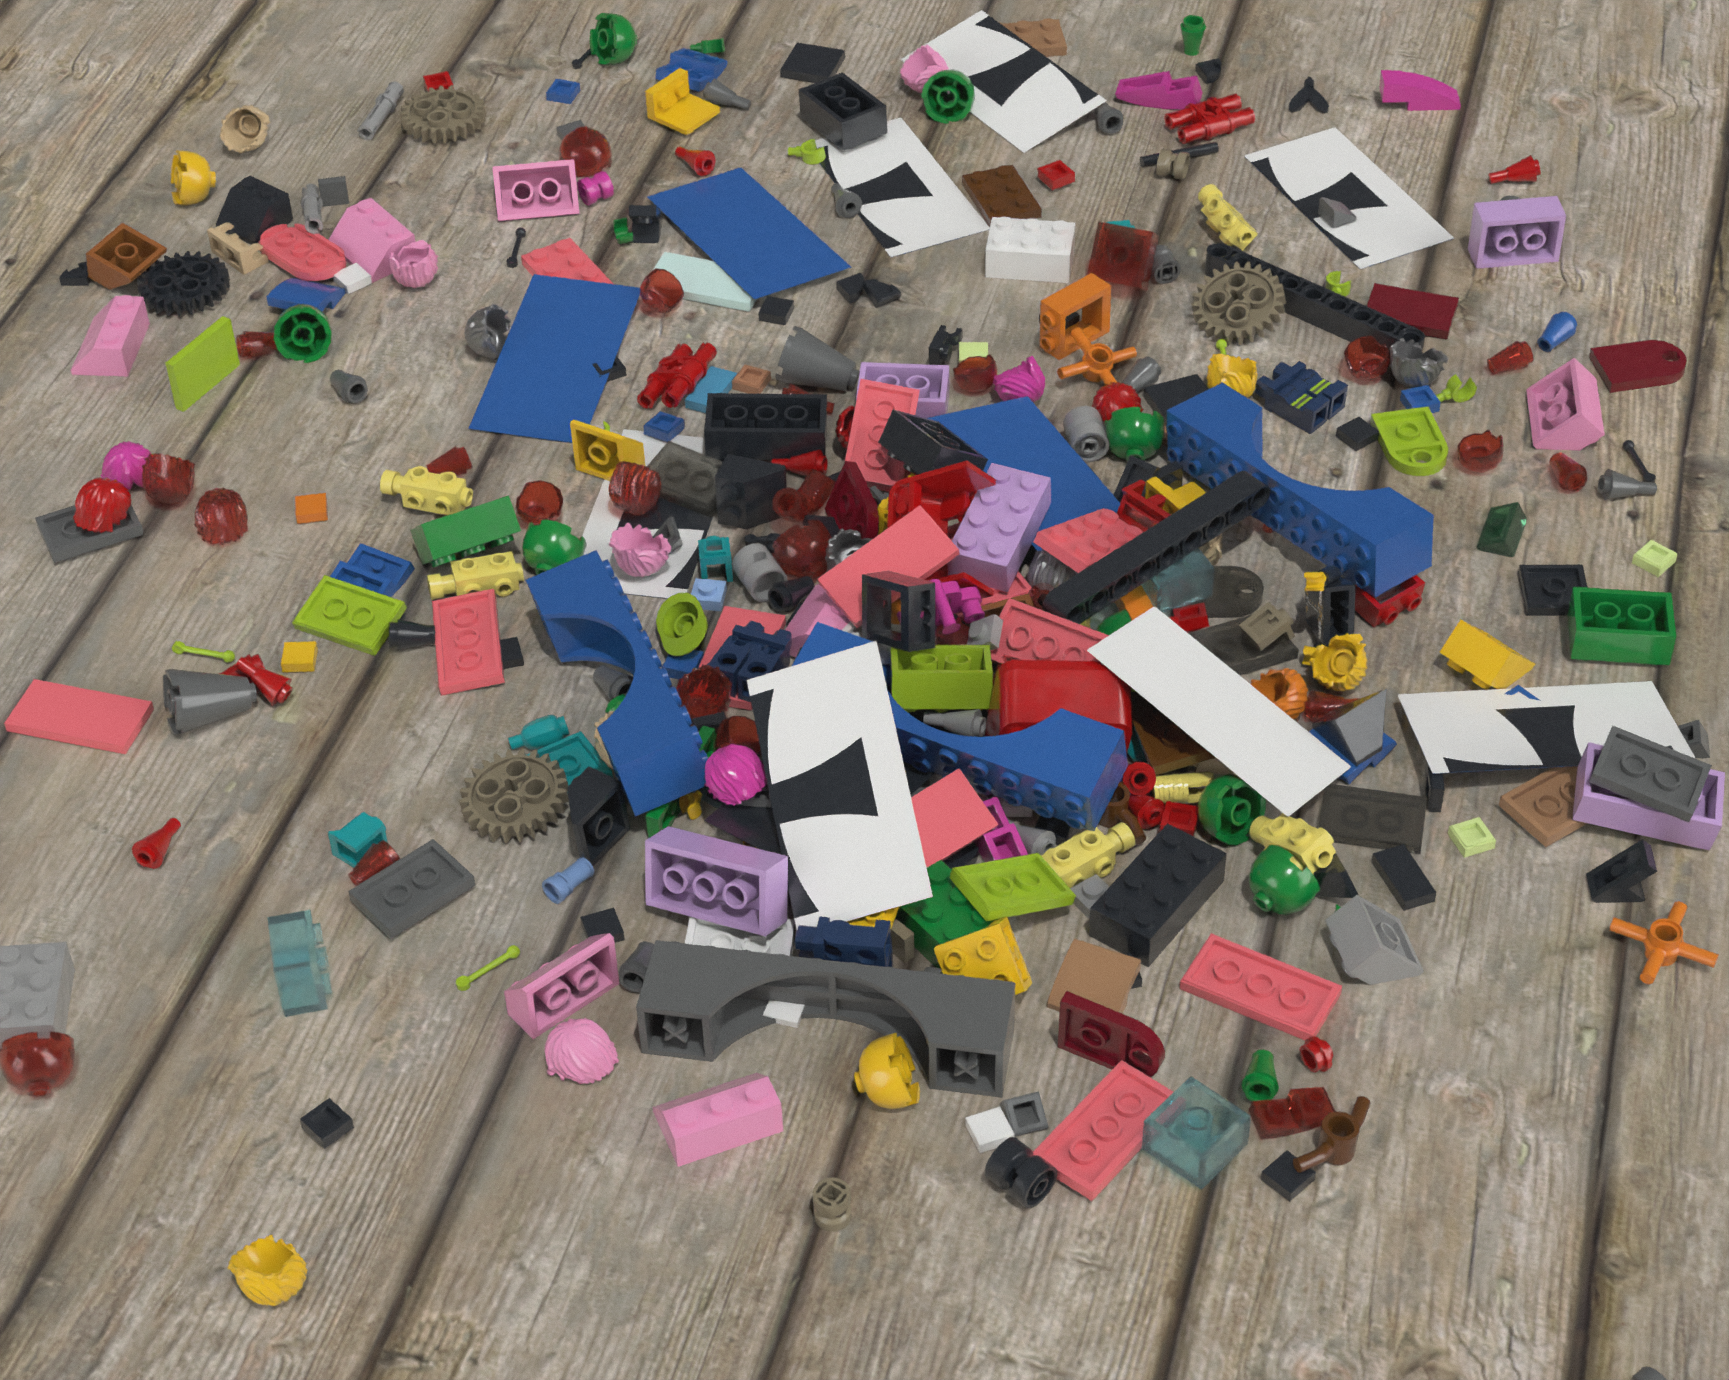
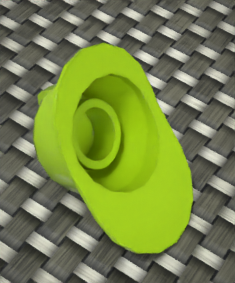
[656,593,708,657]

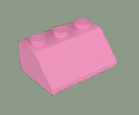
[492,159,580,222]
[328,198,415,283]
[71,295,150,377]
[1526,358,1605,451]
[785,584,850,658]
[504,933,619,1039]
[653,1073,783,1167]

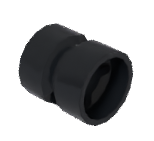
[985,1137,1057,1208]

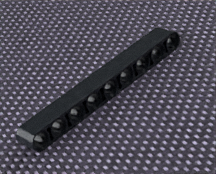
[1205,243,1425,360]
[1042,471,1271,624]

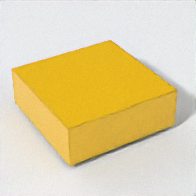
[281,641,318,672]

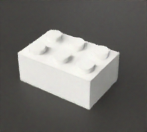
[985,217,1075,283]

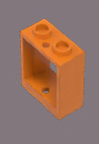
[1039,273,1111,360]

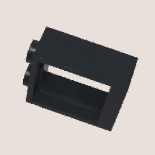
[862,570,935,652]

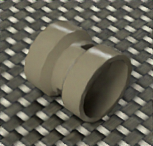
[1156,148,1190,180]
[813,1178,852,1232]

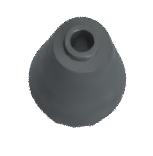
[775,326,860,391]
[163,669,257,735]

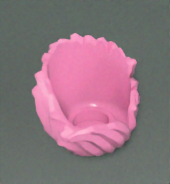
[900,45,948,93]
[389,240,438,289]
[609,523,672,578]
[545,1018,619,1084]

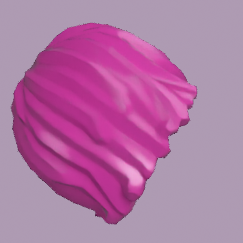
[993,356,1045,403]
[100,441,162,490]
[705,744,767,806]

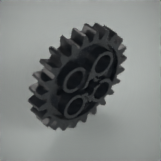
[137,251,230,316]

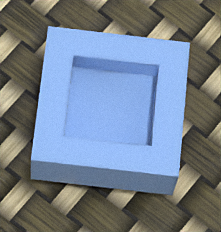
[691,578,727,611]

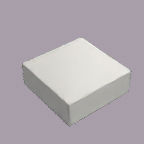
[333,263,372,294]
[763,1000,805,1028]
[966,1107,1015,1153]

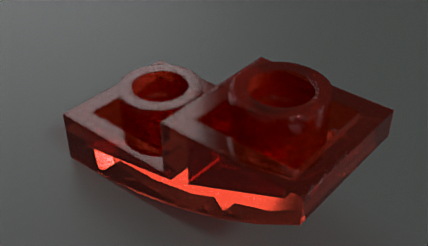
[1248,1087,1336,1140]

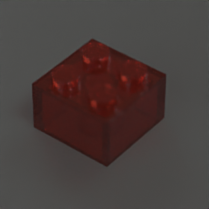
[1087,221,1159,291]

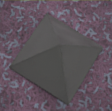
[653,516,683,555]

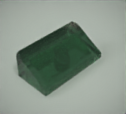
[1476,502,1527,557]

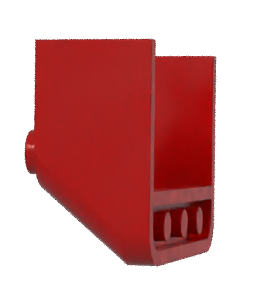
[887,461,996,600]
[984,660,1132,753]

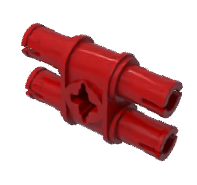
[1164,93,1255,144]
[637,342,717,409]

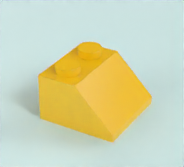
[570,419,645,487]
[1440,619,1535,690]

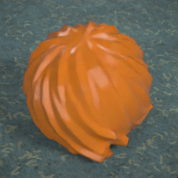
[1250,668,1308,719]

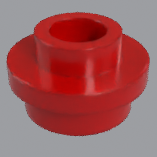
[1300,1036,1333,1073]

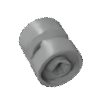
[1063,406,1109,463]
[732,543,787,602]

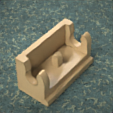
[207,223,269,275]

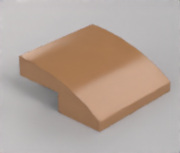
[1047,938,1141,1013]

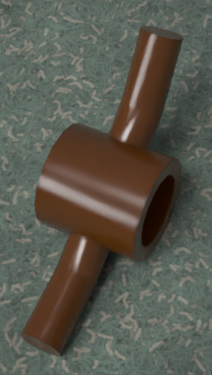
[1098,782,1146,844]
[1293,1096,1371,1173]

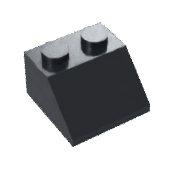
[216,176,293,245]
[715,454,788,529]
[567,766,631,866]

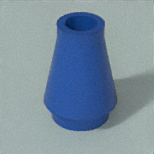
[1537,312,1577,352]

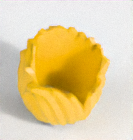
[1207,353,1257,398]
[1309,633,1368,691]
[227,1235,308,1306]

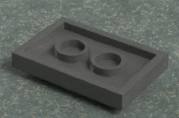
[35,505,143,563]
[1589,725,1712,823]
[348,839,475,939]

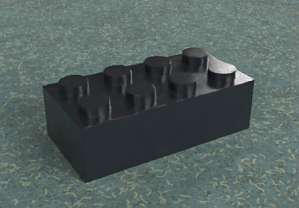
[704,393,827,460]
[1089,823,1227,967]

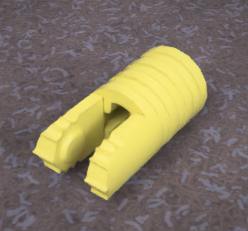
[1151,772,1213,805]

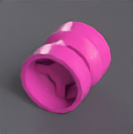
[577,171,614,206]

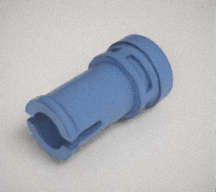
[542,857,594,904]

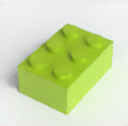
[891,645,993,713]

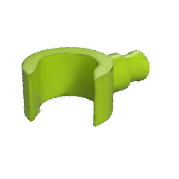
[788,139,826,165]
[1325,271,1351,296]
[1436,374,1477,403]

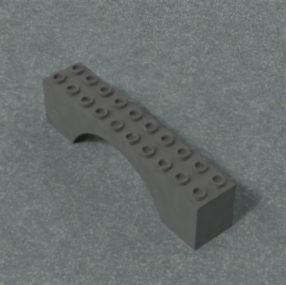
[636,940,1015,1098]

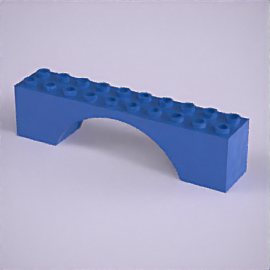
[1166,383,1434,597]
[526,550,708,816]
[792,622,1128,831]

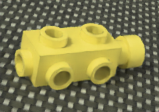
[1198,184,1258,251]
[380,466,473,515]
[427,551,524,600]
[1250,813,1336,874]
[1041,822,1135,888]

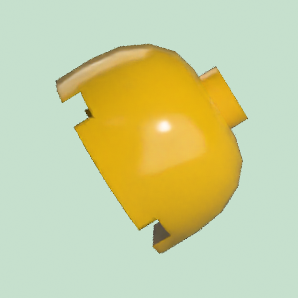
[171,150,216,205]
[854,1033,920,1109]

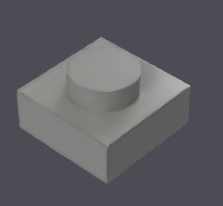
[967,614,1003,651]
[1070,874,1109,920]

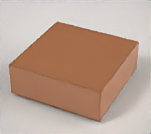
[732,365,771,394]

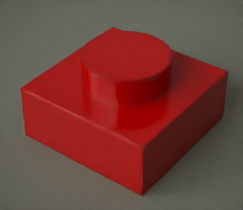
[423,71,454,92]
[1037,160,1075,190]
[1173,602,1210,634]
[1160,801,1199,836]

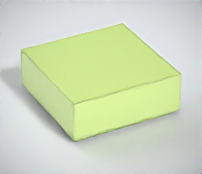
[959,342,988,368]
[1632,540,1678,577]
[1448,817,1496,858]

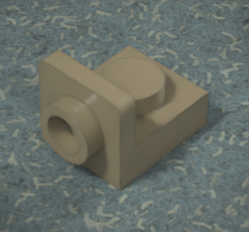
[1239,602,1295,651]

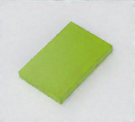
[165,316,240,412]
[292,575,407,656]
[949,853,1076,921]

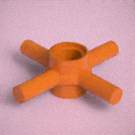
[1057,327,1137,385]
[1609,901,1719,984]

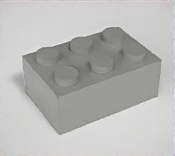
[0,942,75,1057]

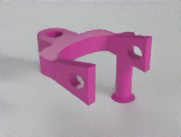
[897,579,985,634]

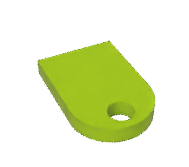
[1370,406,1448,476]

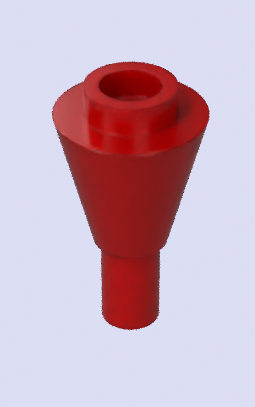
[675,146,716,176]
[1488,155,1541,184]
[771,449,828,480]
[235,657,293,705]
[1123,762,1156,795]
[1121,782,1165,829]
[132,818,181,869]

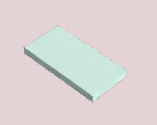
[644,252,757,312]

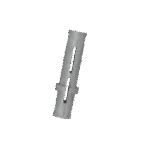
[357,81,404,140]
[301,183,323,234]

